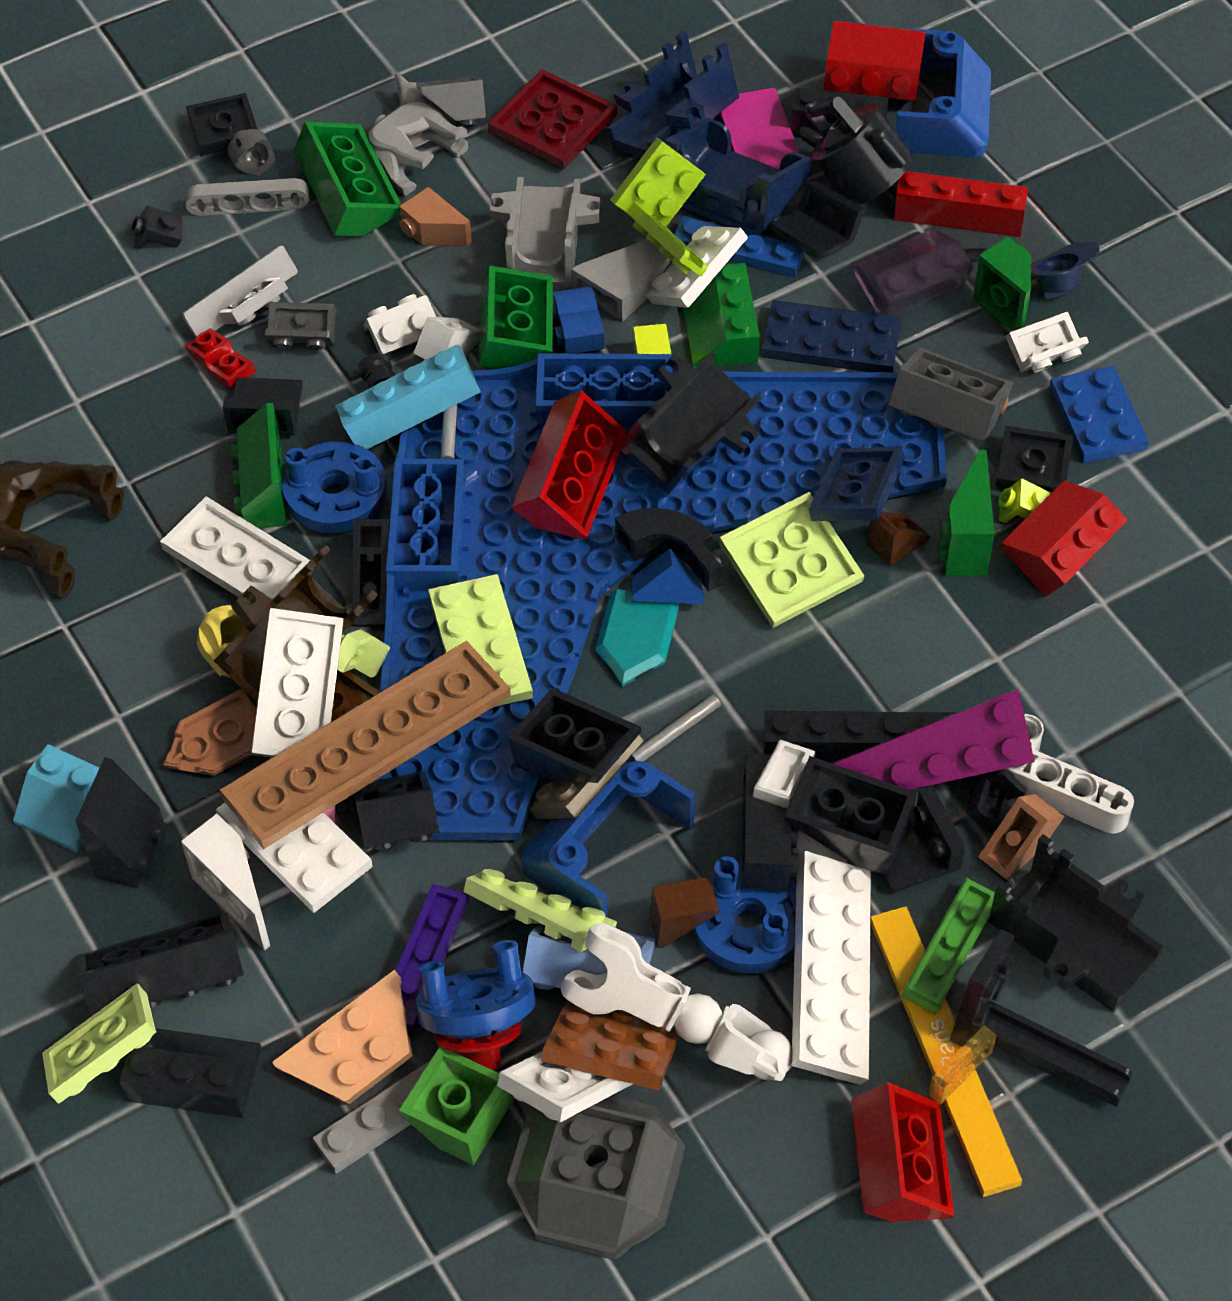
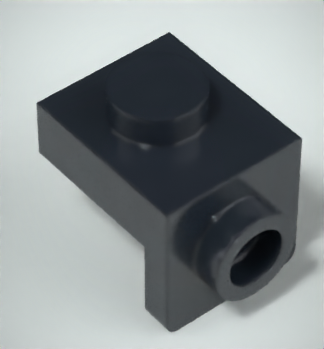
[131,205,182,249]
[966,769,1027,832]

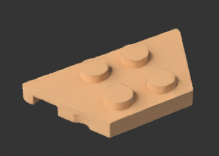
[272,970,413,1105]

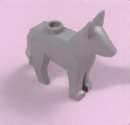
[369,72,468,196]

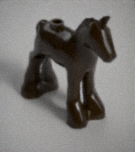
[0,460,124,598]

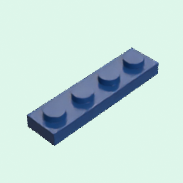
[675,216,805,278]

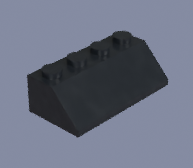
[78,912,244,1017]

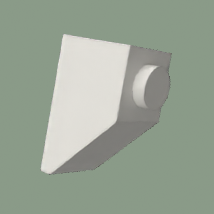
[414,317,480,361]

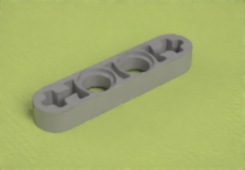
[186,178,309,216]

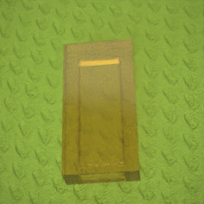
[928,1026,996,1105]

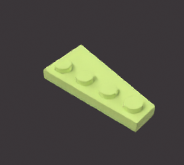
[463,869,617,952]

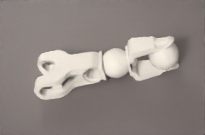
[561,923,792,1081]

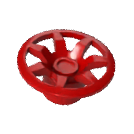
[435,1022,521,1071]

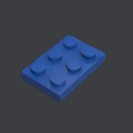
[1049,366,1149,463]

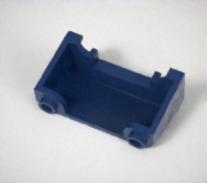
[664,117,812,235]

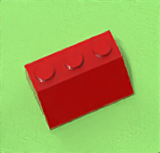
[823,20,926,101]
[998,480,1128,596]
[851,1082,954,1222]

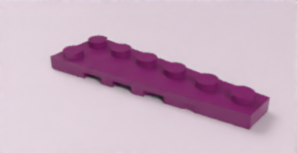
[832,689,1035,790]

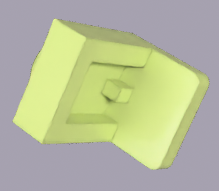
[337,629,390,678]

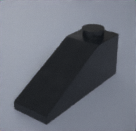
[352,519,390,625]

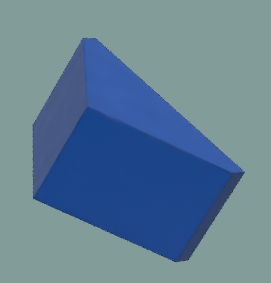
[631,549,704,604]

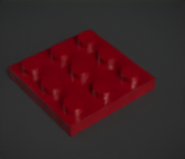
[488,69,617,170]

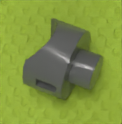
[227,129,275,176]

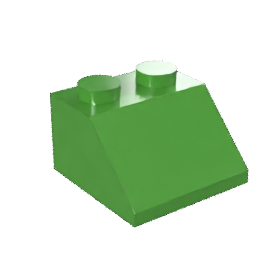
[399,1047,514,1166]

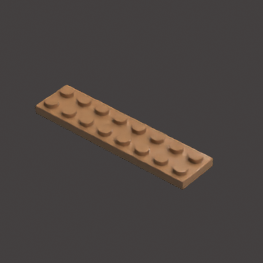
[220,640,511,850]

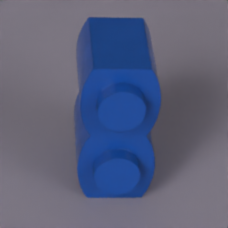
[553,286,604,354]

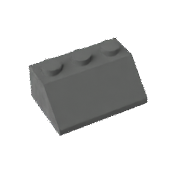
[889,347,1013,442]

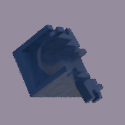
[607,31,739,158]

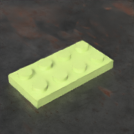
[428,574,533,707]

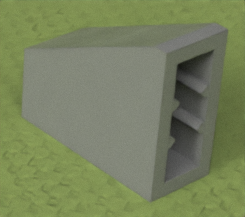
[572,239,672,322]

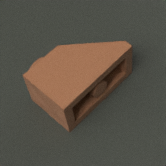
[399,187,472,246]
[978,794,1065,880]

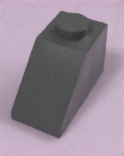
[416,76,486,125]

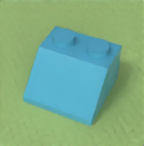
[13,744,99,853]

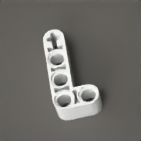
[992,714,1134,834]

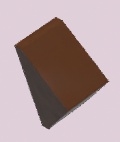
[867,511,931,567]
[649,877,720,948]

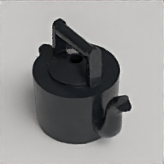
[799,97,913,205]

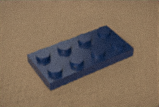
[762,300,902,373]

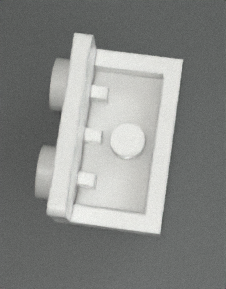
[363,294,436,355]
[1005,312,1089,373]

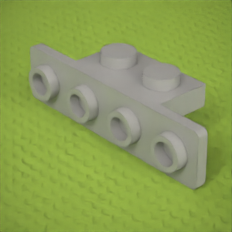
[181,246,298,338]

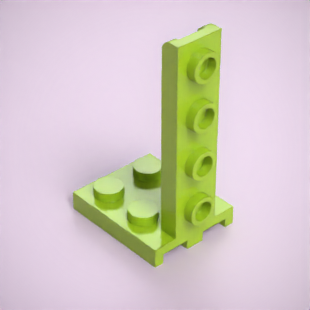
[610,137,708,277]

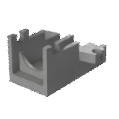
[490,177,600,291]

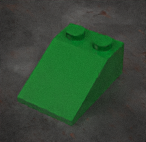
[937,450,994,576]

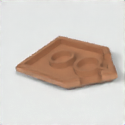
[163,688,257,776]

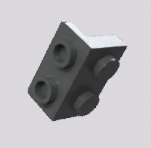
[264,302,337,350]

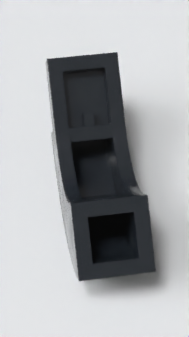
[615,508,723,592]

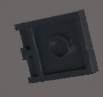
[949,929,1133,1107]

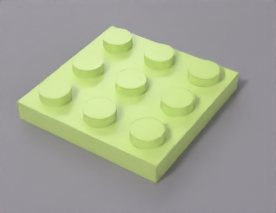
[719,492,864,628]

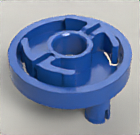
[282,441,387,533]
[693,856,796,973]
[416,940,536,1039]

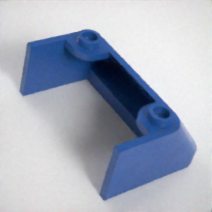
[895,28,991,157]
[521,761,695,918]

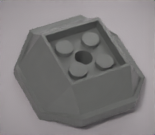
[507,1095,685,1260]

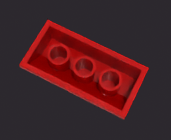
[894,171,1028,237]
[512,390,628,540]

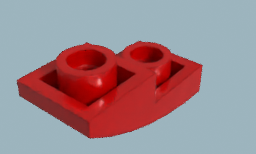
[185,328,256,390]

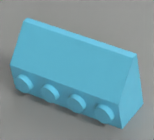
[336,345,481,449]

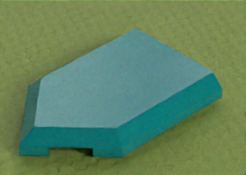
[595,589,679,687]

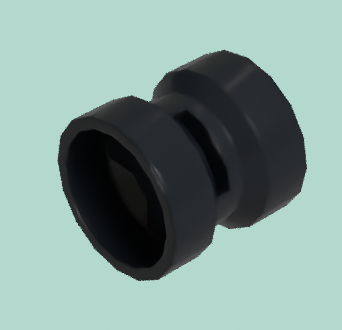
[358,353,396,390]

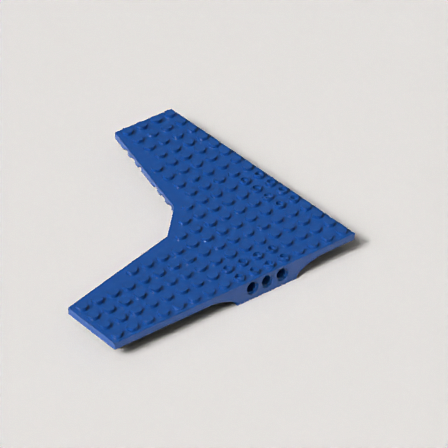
[375,353,947,840]

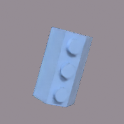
[523,924,656,990]

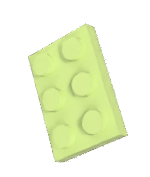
[42,983,156,1104]

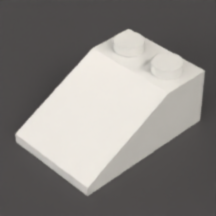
[181,814,270,951]

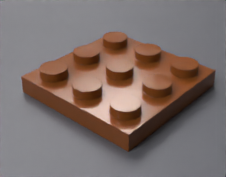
[541,1000,680,1091]

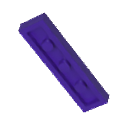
[395,884,469,1032]

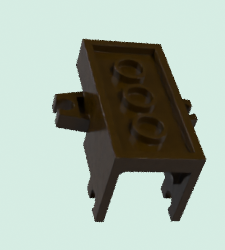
[214,545,378,702]

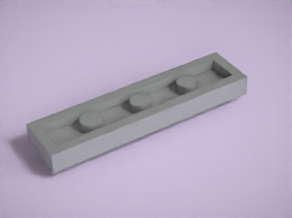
[313,1060,431,1174]

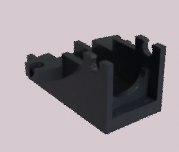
[619,352,761,495]
[988,834,1163,1013]

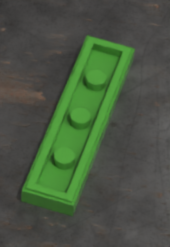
[901,877,995,1014]

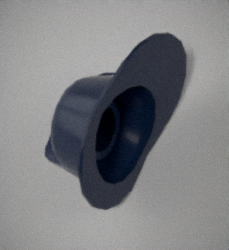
[1031,241,1100,299]

